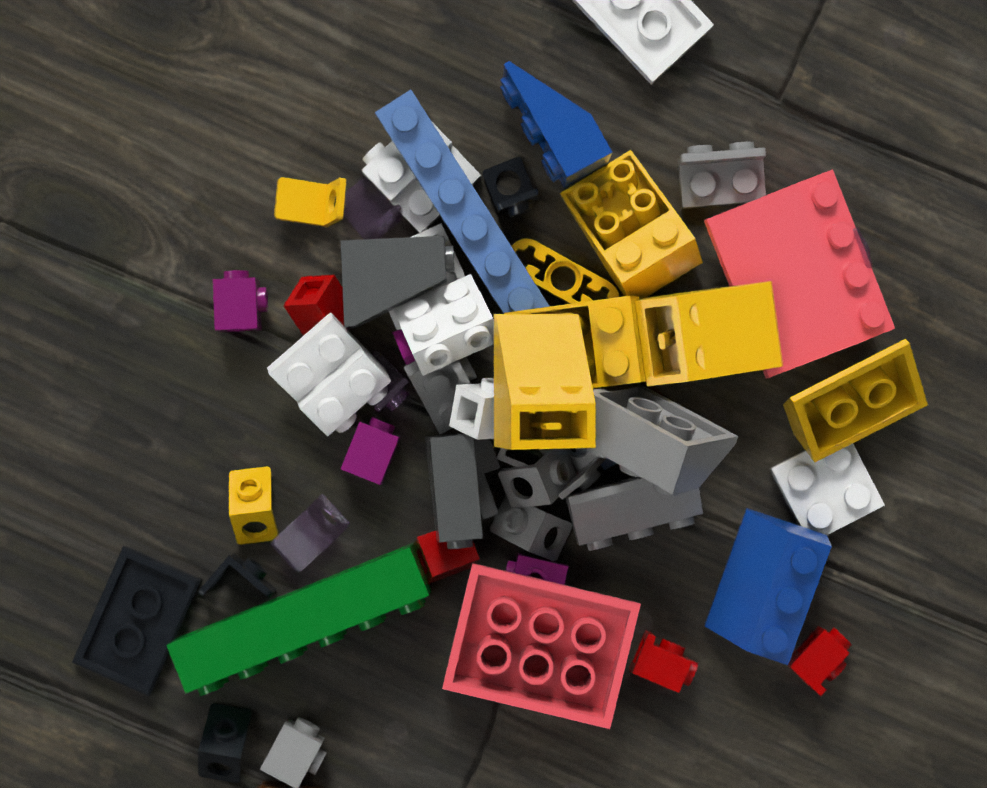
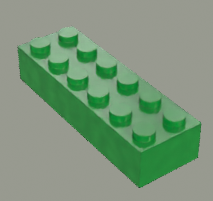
[166,543,431,696]

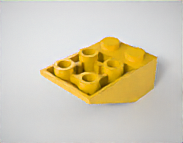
[560,150,703,299]
[635,281,783,386]
[504,296,646,388]
[494,314,596,450]

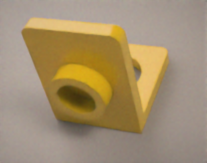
[274,177,346,227]
[229,466,279,544]

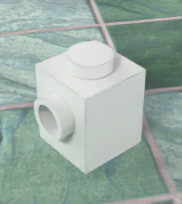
[449,378,494,440]

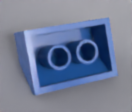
[704,508,832,665]

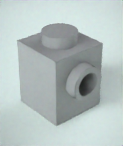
[260,717,327,788]

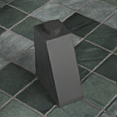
[341,236,455,329]
[425,433,483,549]

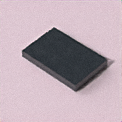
[72,545,202,696]

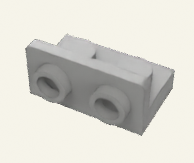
[677,142,766,209]
[404,357,477,434]

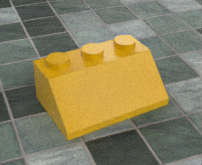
[783,339,928,463]

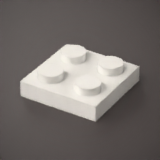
[769,444,885,535]

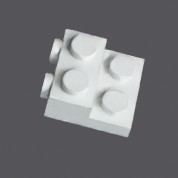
[361,122,481,233]
[393,274,494,376]
[267,312,391,436]

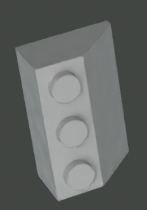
[587,383,738,496]
[565,477,703,551]

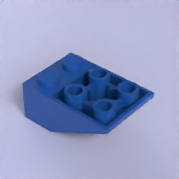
[500,61,613,188]

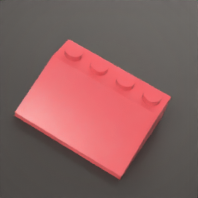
[704,169,895,379]
[442,563,641,729]

